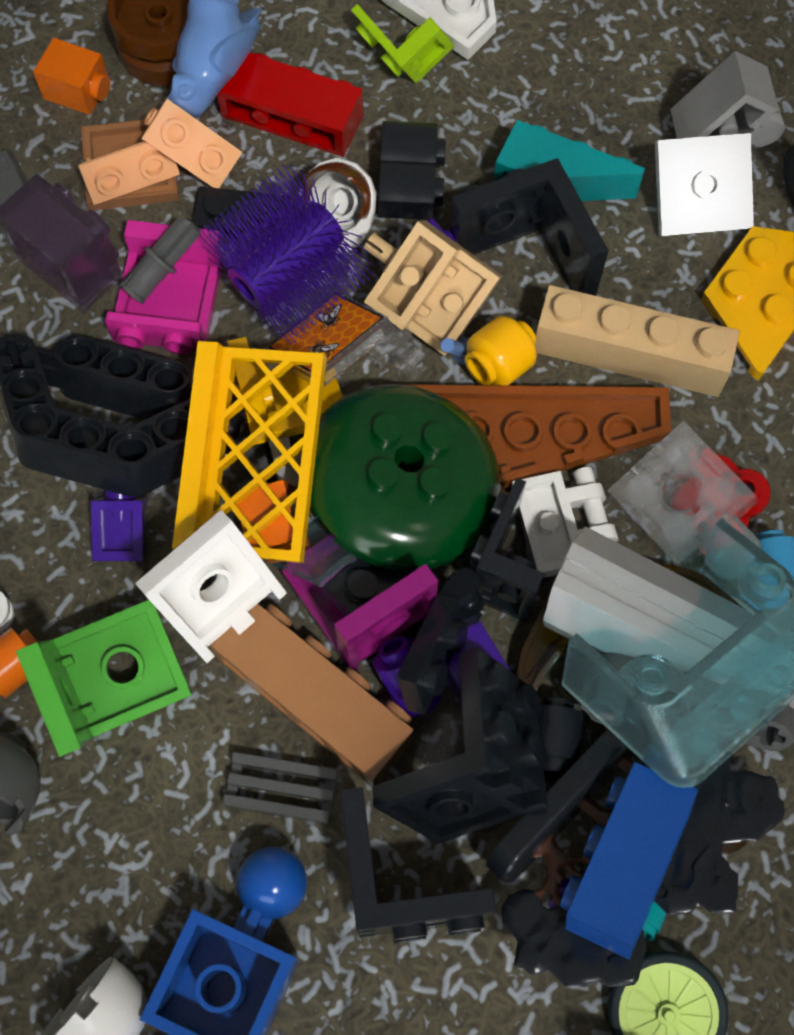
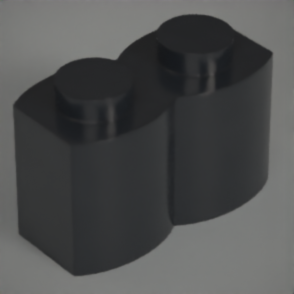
[378,121,446,220]

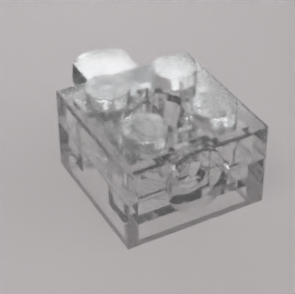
[607,420,763,578]

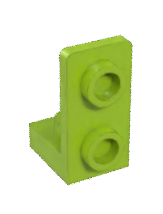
[351,4,455,83]

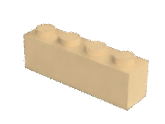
[535,285,740,397]

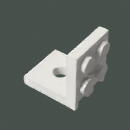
[135,510,287,663]

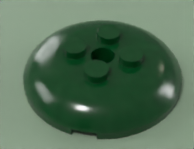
[310,384,501,571]

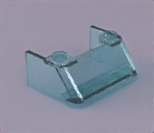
[562,518,794,788]

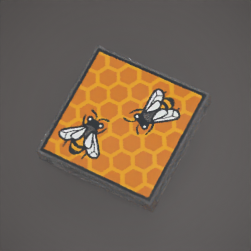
[266,291,394,387]

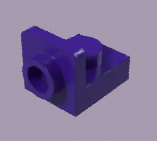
[91,490,148,561]

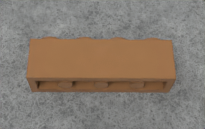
[210,604,414,787]

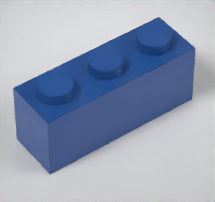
[560,762,698,960]

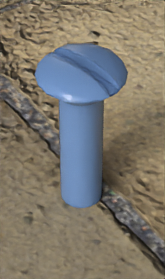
[441,337,469,365]

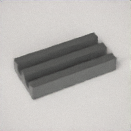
[222,752,338,825]

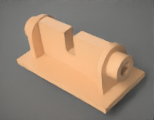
[141,98,242,188]
[78,141,180,205]

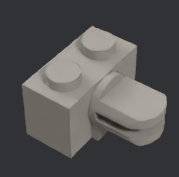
[670,51,785,147]

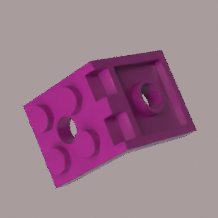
[282,537,438,671]

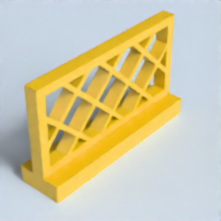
[172,341,327,563]

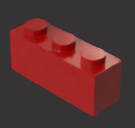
[217,52,364,157]

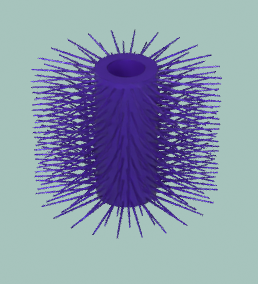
[200,164,373,344]

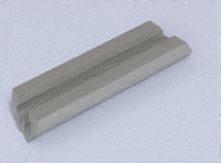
[543,526,794,712]

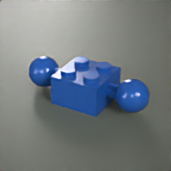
[140,846,307,1035]

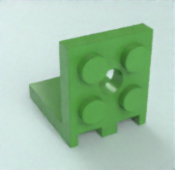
[16,600,192,757]

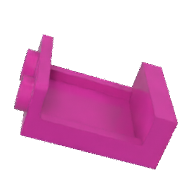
[105,220,225,355]

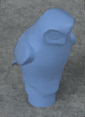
[167,0,262,118]

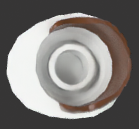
[299,158,376,253]

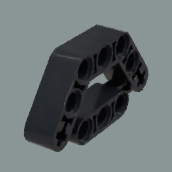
[0,334,241,496]

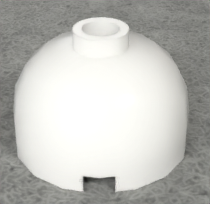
[41,957,148,1035]

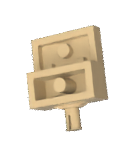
[363,220,503,356]

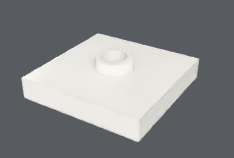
[655,133,753,236]

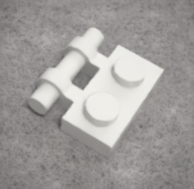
[511,467,619,578]

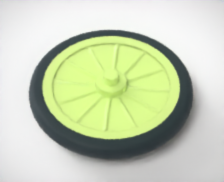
[608,951,729,1035]

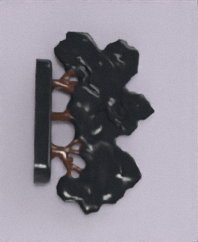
[486,713,785,987]

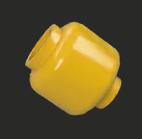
[464,316,537,385]

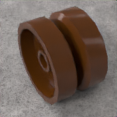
[107,0,189,87]

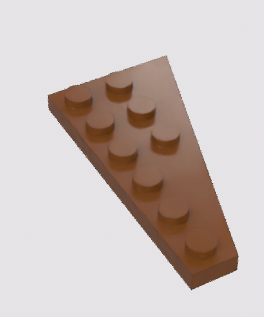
[377,384,671,490]

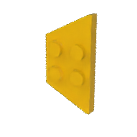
[701,226,794,381]

